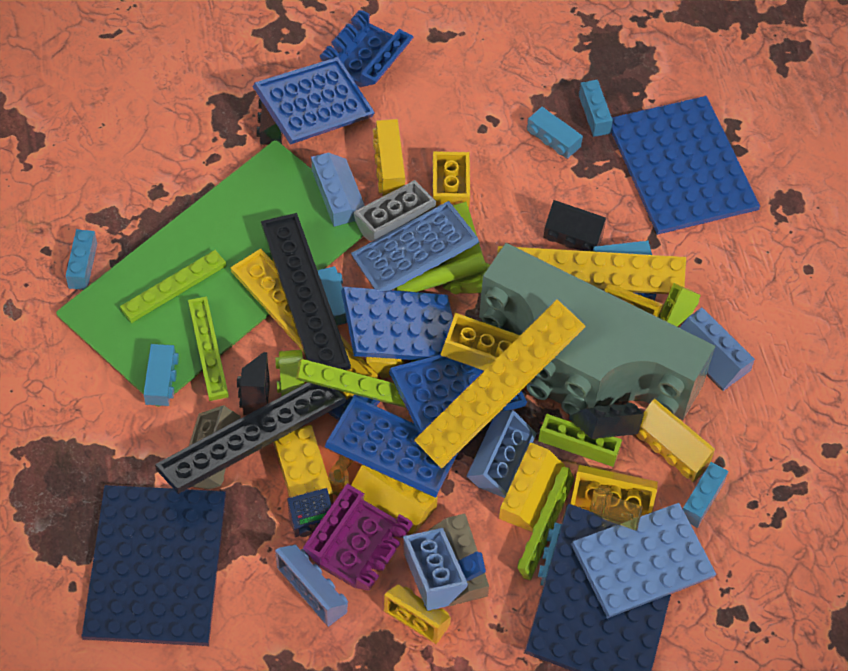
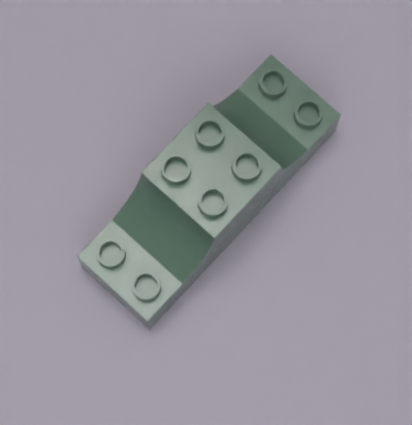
[479,243,715,420]

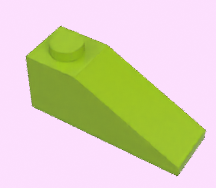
[658,283,701,327]

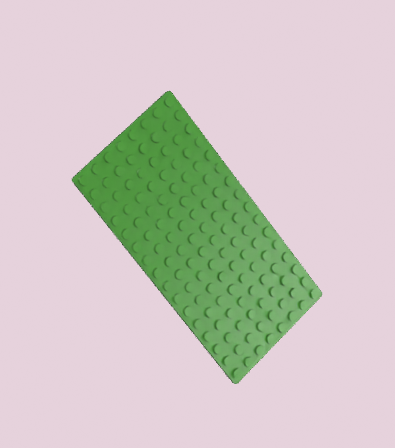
[56,141,364,407]

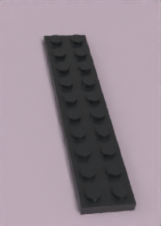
[261,213,351,370]
[155,383,346,494]

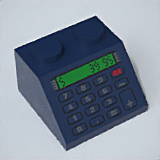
[287,488,331,537]

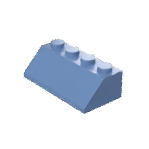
[311,152,365,227]
[679,308,755,391]
[466,410,537,498]
[403,528,468,611]
[275,545,348,627]

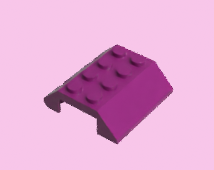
[303,484,413,590]

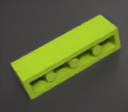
[539,414,622,467]

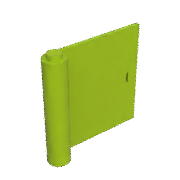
[385,202,487,292]

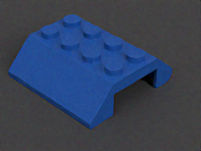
[320,10,414,87]

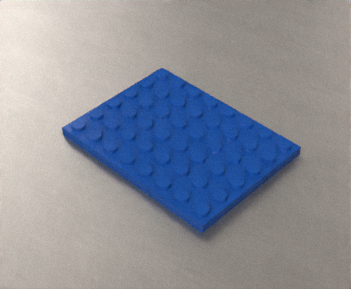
[611,96,760,235]

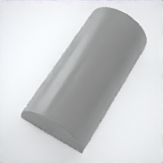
[354,180,436,241]

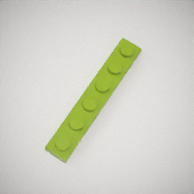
[120,250,226,323]
[188,296,229,401]
[296,359,406,408]
[517,467,575,580]

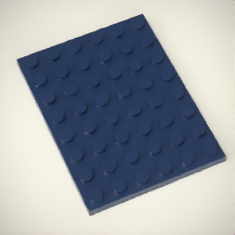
[82,485,226,646]
[524,504,671,671]

